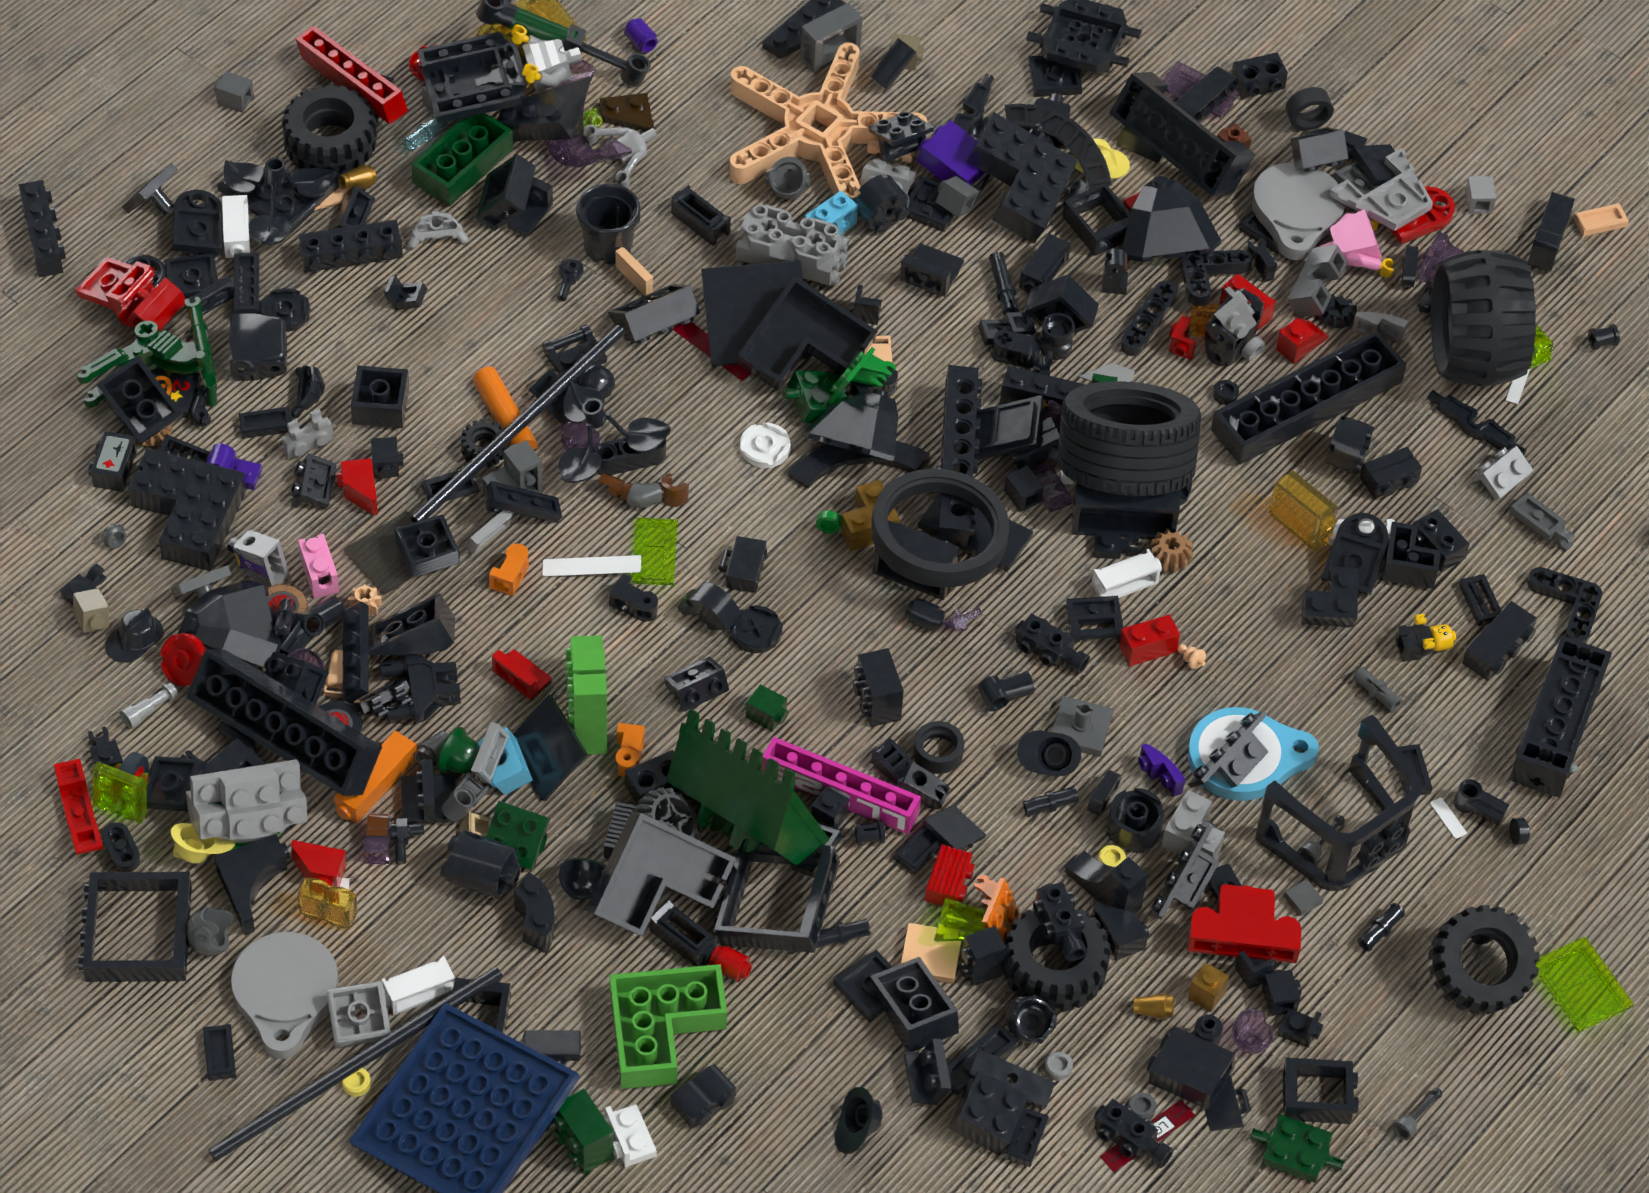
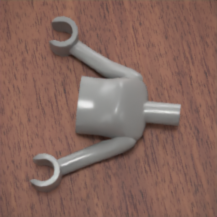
[584,125,657,188]

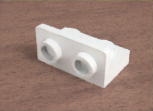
[605,1104,657,1167]

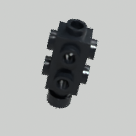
[1015,613,1090,674]
[1033,882,1087,962]
[1094,1098,1174,1168]

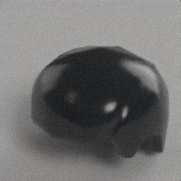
[575,364,615,398]

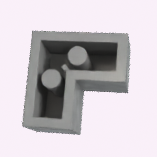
[1161,790,1225,859]

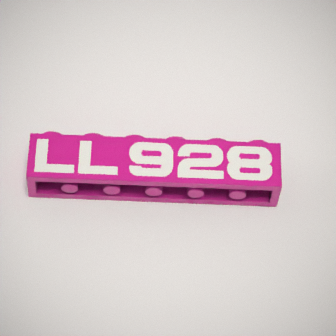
[761,737,921,834]

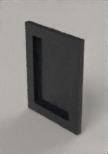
[974,395,1044,460]

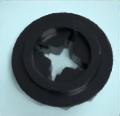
[1318,294,1357,328]

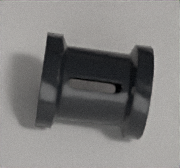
[1588,324,1620,350]
[854,819,885,846]

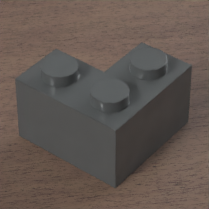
[482,440,543,499]

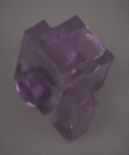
[1418,231,1464,283]

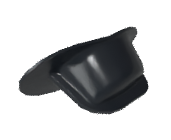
[105,608,163,663]
[1017,730,1081,776]
[835,1087,883,1154]

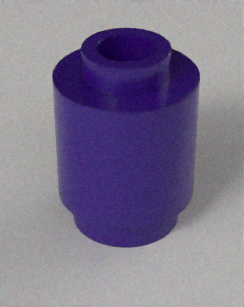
[624,18,658,53]

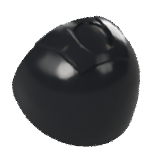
[559,858,606,900]

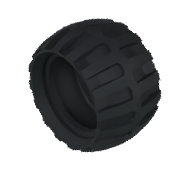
[1430,250,1536,386]

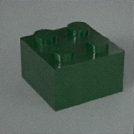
[553,1088,613,1174]

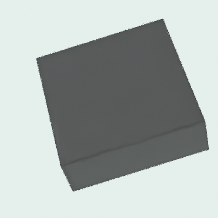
[1284,879,1323,916]

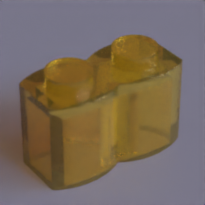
[297,878,358,929]

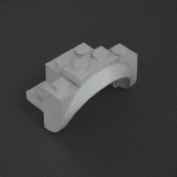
[186,759,307,843]

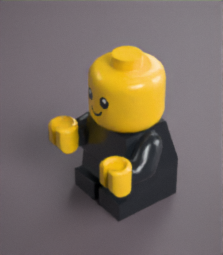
[1395,614,1456,662]

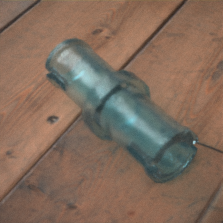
[403,116,447,152]

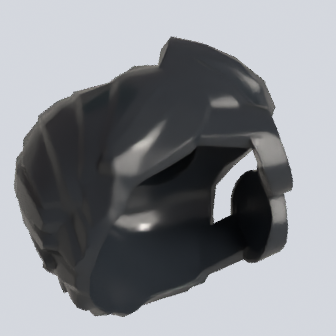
[1006,995,1058,1044]

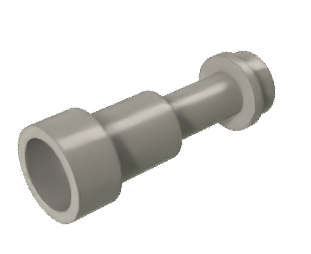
[119,682,178,729]

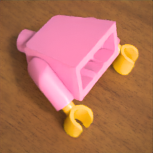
[1320,209,1394,278]

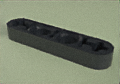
[1121,281,1177,356]

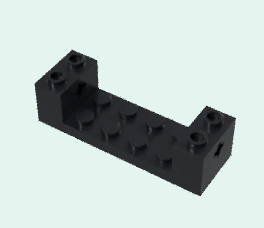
[1109,72,1256,196]
[1509,636,1612,798]

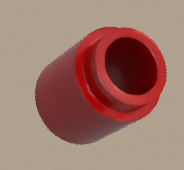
[709,946,752,982]

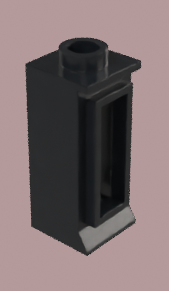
[671,185,731,246]
[1019,233,1071,293]
[650,899,718,967]

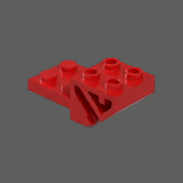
[75,257,186,331]

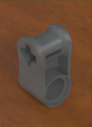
[442,772,490,821]

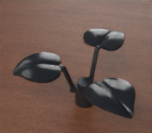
[224,157,336,245]
[559,382,671,483]

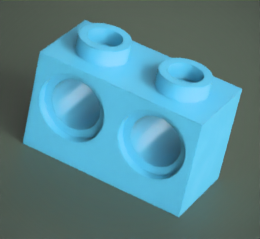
[805,191,858,235]

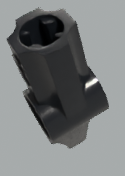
[279,596,346,658]

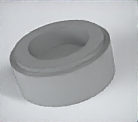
[1241,336,1265,361]
[1044,1052,1073,1081]

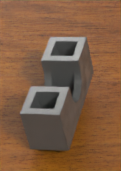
[1287,245,1348,317]

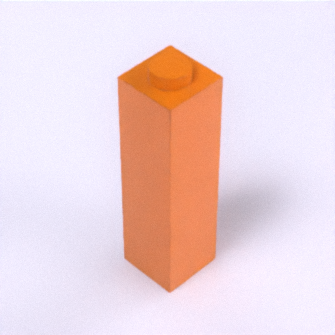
[334,730,417,824]

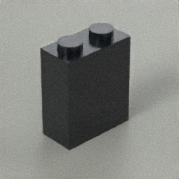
[1147,1027,1235,1110]

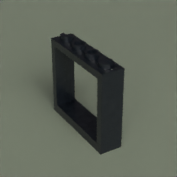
[714,839,840,953]
[78,872,192,982]

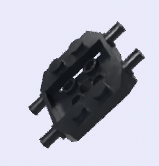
[1026,0,1142,73]

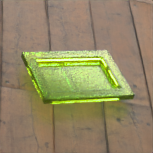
[1536,936,1634,1033]

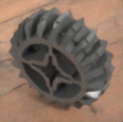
[634,787,702,840]

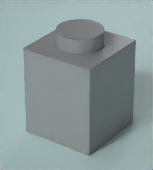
[1465,176,1496,214]

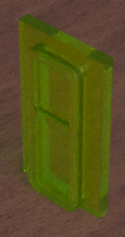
[632,518,678,586]

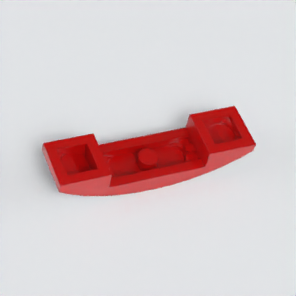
[53,758,103,855]

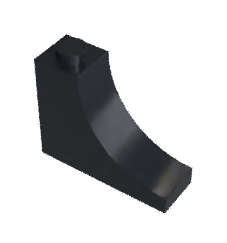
[214,834,290,935]
[1065,851,1148,913]

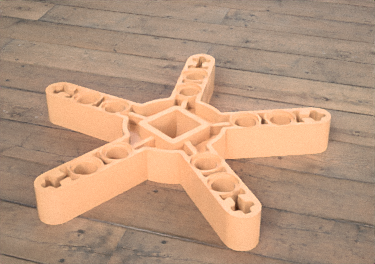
[730,43,927,200]

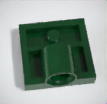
[486,801,551,870]

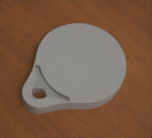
[1251,162,1345,260]
[231,932,339,1059]

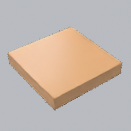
[901,923,963,983]

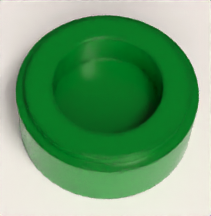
[816,510,842,534]

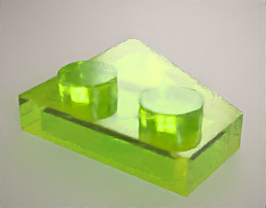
[934,898,986,942]

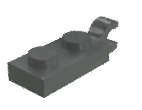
[1509,492,1575,551]

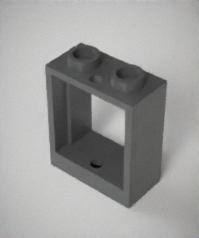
[800,3,863,73]

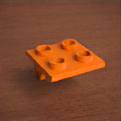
[974,875,1019,944]

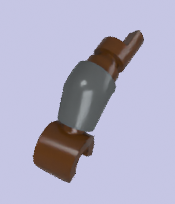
[598,473,689,508]

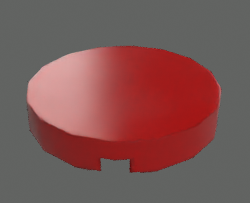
[160,633,205,686]

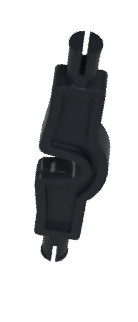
[954,74,994,134]
[1427,390,1527,456]

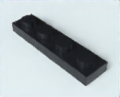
[342,601,369,704]

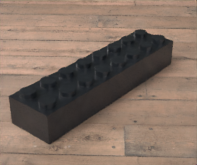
[1211,330,1407,465]
[186,649,382,796]

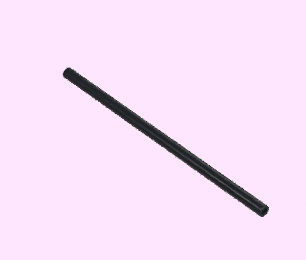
[410,325,625,523]
[209,966,503,1162]

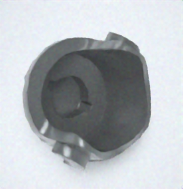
[766,157,810,200]
[187,907,234,956]

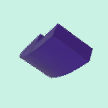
[1138,743,1185,797]

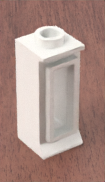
[222,195,250,258]
[1091,549,1162,598]
[382,956,455,1015]

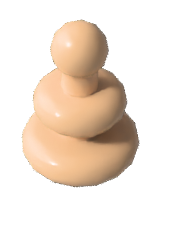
[1178,644,1206,669]

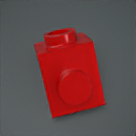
[1169,315,1196,360]

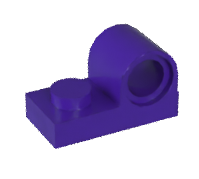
[206,443,262,490]

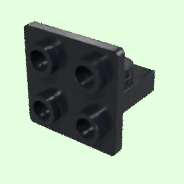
[868,111,934,162]
[401,760,456,824]

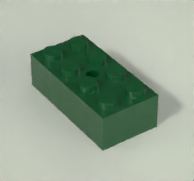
[411,113,513,207]

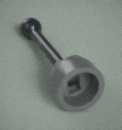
[1298,815,1345,864]
[1392,1088,1442,1140]

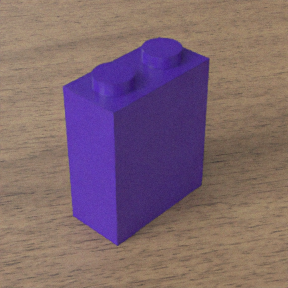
[916,120,986,186]

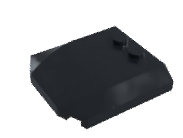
[417,32,528,124]

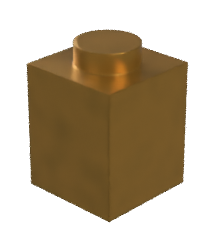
[1188,962,1229,1012]

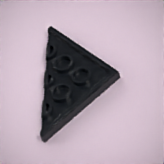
[217,169,349,236]

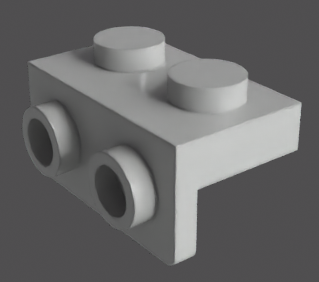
[860,159,916,194]
[1214,286,1257,342]
[1471,446,1534,500]

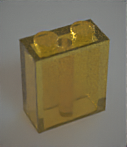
[1269,470,1338,551]

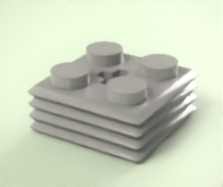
[327,981,391,1048]

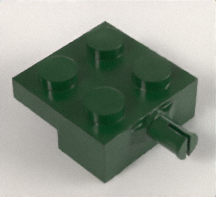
[782,371,848,423]

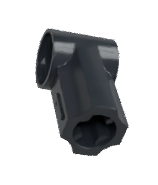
[978,671,1035,711]
[1453,779,1510,825]

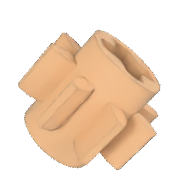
[348,584,382,616]

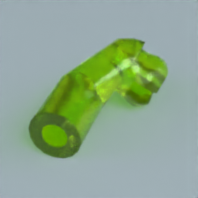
[584,108,603,128]

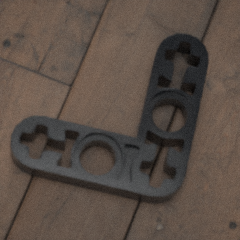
[1181,250,1252,307]
[1527,567,1602,644]

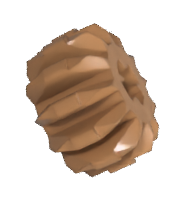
[1149,529,1193,573]

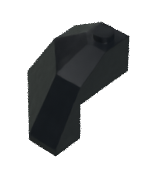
[1122,176,1221,262]
[801,388,898,461]
[178,580,282,669]

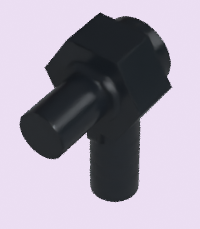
[391,818,424,865]

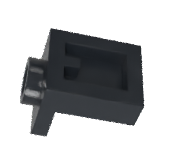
[1278,1008,1324,1048]

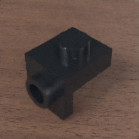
[384,275,428,310]

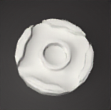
[740,423,791,468]

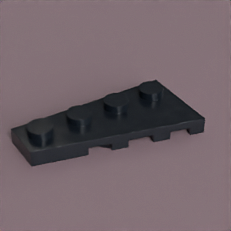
[762,0,856,59]

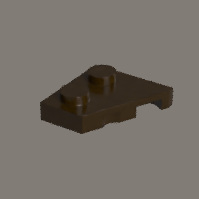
[599,93,654,131]

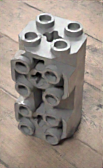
[736,204,849,286]

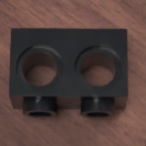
[1231,52,1288,99]
[625,750,682,804]

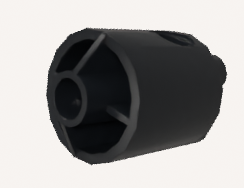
[440,830,521,899]

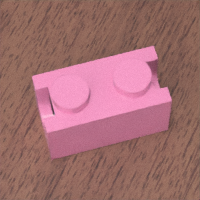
[298,534,339,599]

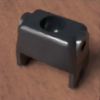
[1204,289,1264,366]
[229,313,287,381]

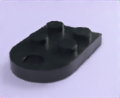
[173,190,224,255]
[1321,513,1389,596]

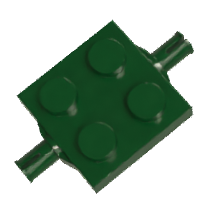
[1250,1114,1345,1183]

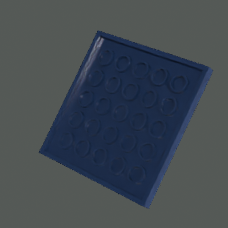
[349,1003,581,1193]

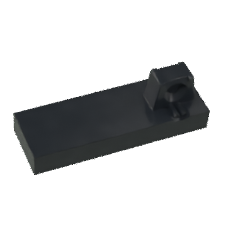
[485,481,562,523]

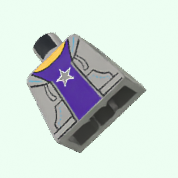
[227,530,289,587]

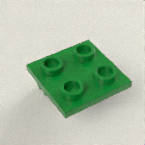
[827,347,896,404]

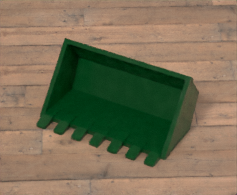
[666,709,830,865]

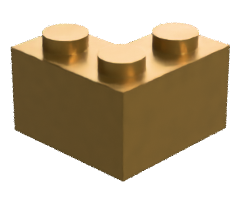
[841,480,900,551]

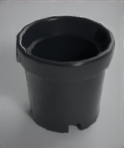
[576,183,641,265]

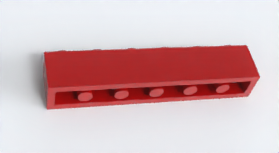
[295,26,408,125]

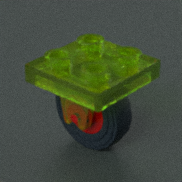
[92,752,149,824]

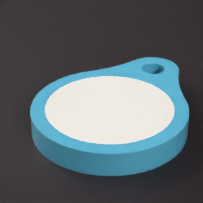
[1188,707,1319,801]

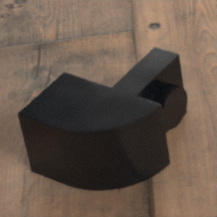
[677,582,742,630]

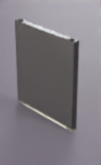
[344,511,428,595]

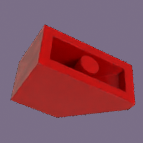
[1276,318,1329,364]
[336,458,378,515]
[291,840,347,892]

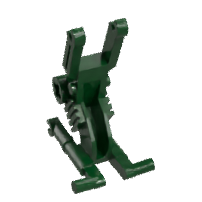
[77,297,217,408]

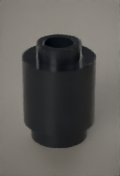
[905,598,946,631]
[1193,1014,1223,1046]

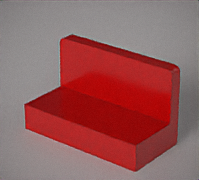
[492,649,552,700]

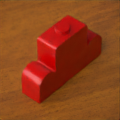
[1187,884,1301,964]

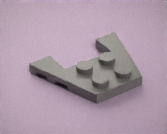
[1330,148,1433,231]

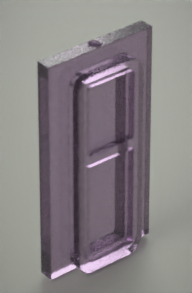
[1163,61,1240,118]

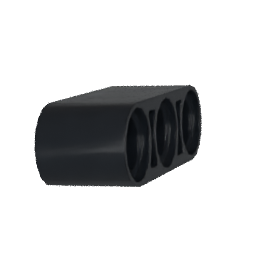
[594,437,667,475]

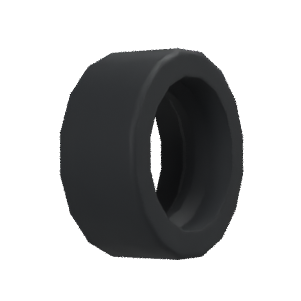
[1285,87,1334,131]
[913,721,965,774]

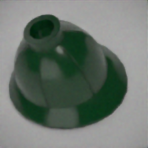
[438,727,480,774]

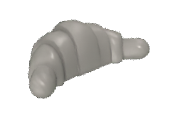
[408,210,469,249]

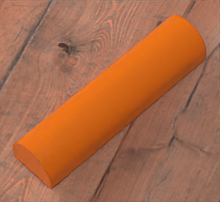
[473,366,538,450]

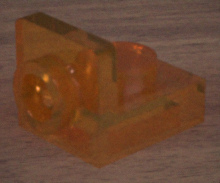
[1190,304,1219,337]

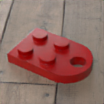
[1389,186,1455,244]

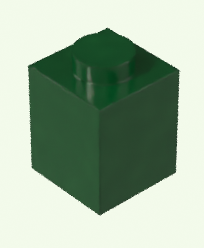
[746,684,789,732]

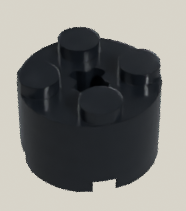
[853,175,910,234]
[1325,415,1375,473]
[1107,788,1164,853]

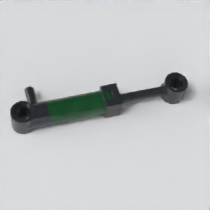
[476,0,651,87]

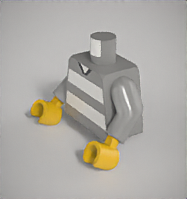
[511,25,582,92]

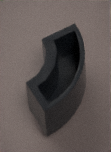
[514,872,555,954]

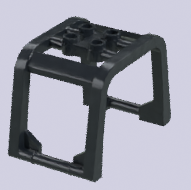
[1255,715,1422,891]

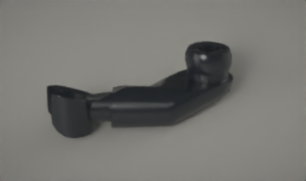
[190,379,211,427]

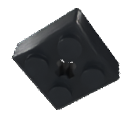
[394,515,460,577]

